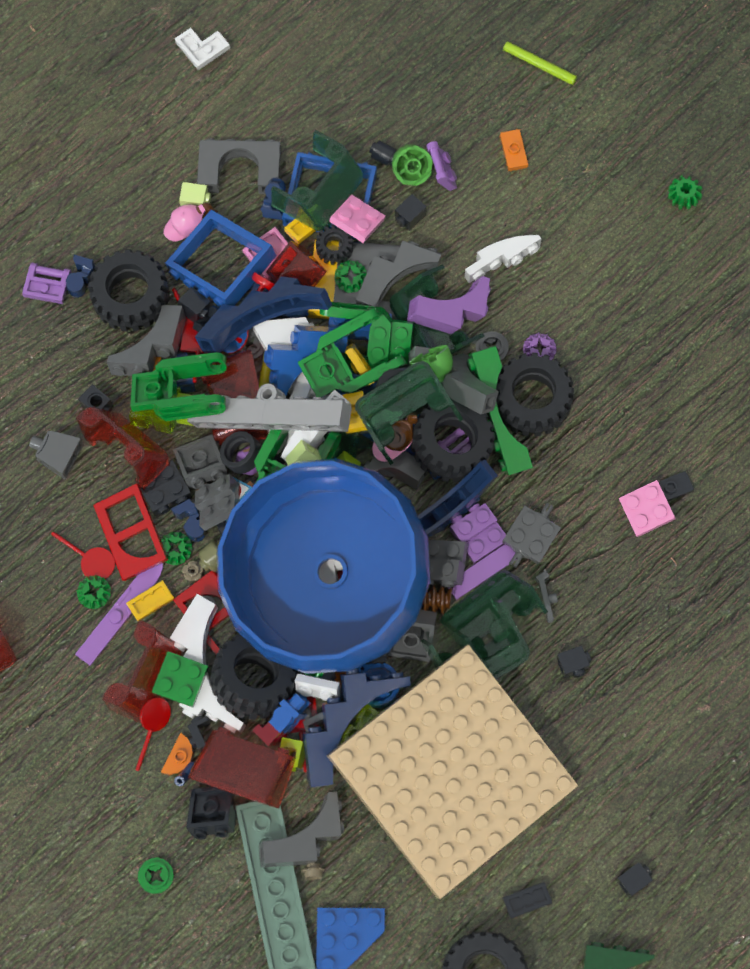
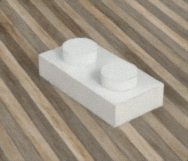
[295,674,341,701]

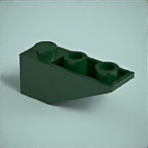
[582,942,655,969]

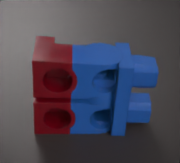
[252,693,311,746]

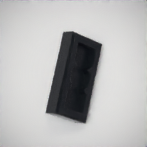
[659,471,694,502]
[502,882,553,920]

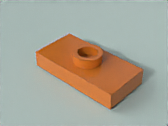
[500,129,528,171]

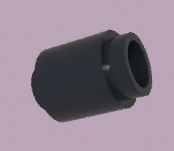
[369,140,397,167]

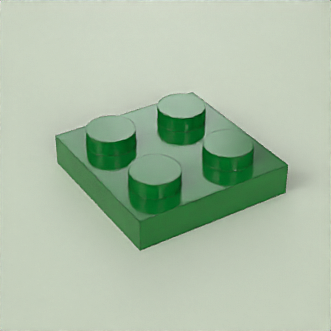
[152,651,209,708]

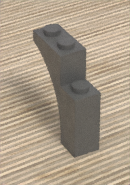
[356,241,441,307]
[107,305,186,376]
[440,353,499,415]
[259,792,344,868]

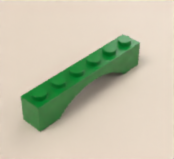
[467,346,533,475]

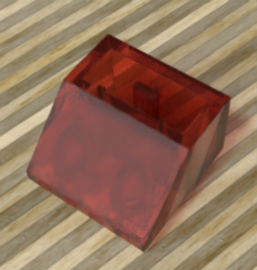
[266,240,327,287]

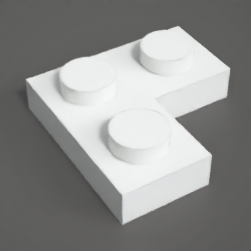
[175,28,230,70]

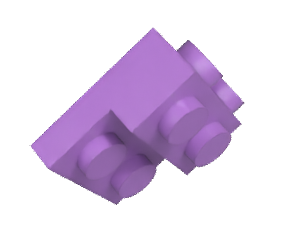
[450,503,506,564]

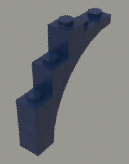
[195,276,332,353]
[418,460,498,537]
[303,668,411,787]

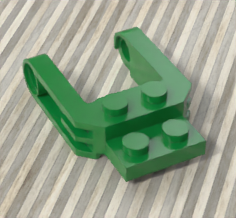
[320,301,413,370]
[297,308,406,398]
[131,353,227,421]
[254,430,342,482]

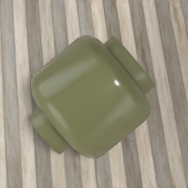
[199,540,220,572]

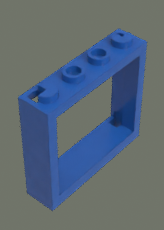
[282,152,377,239]
[165,210,277,307]

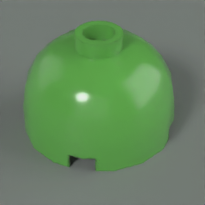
[392,144,433,186]
[410,345,453,384]

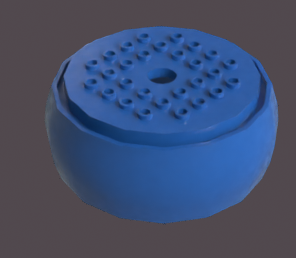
[217,458,430,674]

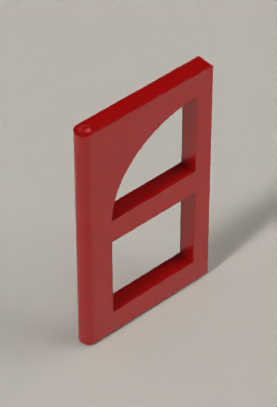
[93,483,168,581]
[173,571,229,655]

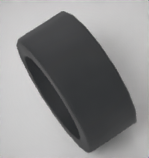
[220,431,262,474]

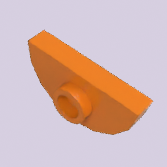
[161,733,193,775]

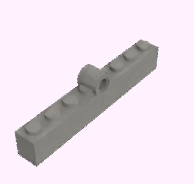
[187,384,352,432]

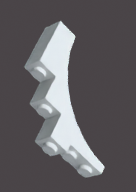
[170,594,246,733]

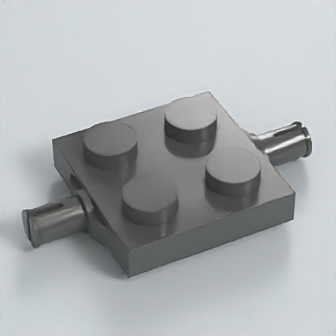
[502,503,561,568]

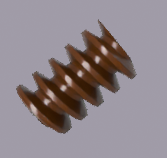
[422,585,452,614]

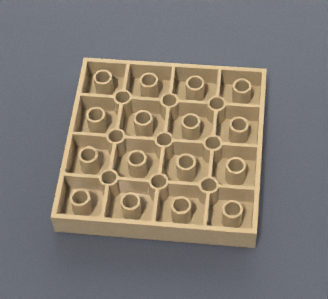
[327,645,578,899]

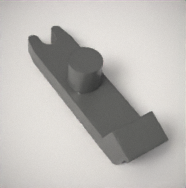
[535,569,558,623]

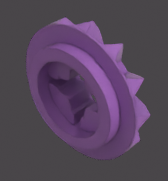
[523,332,556,360]

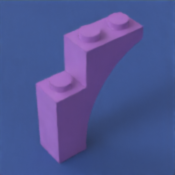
[407,276,490,334]

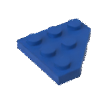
[316,908,385,969]

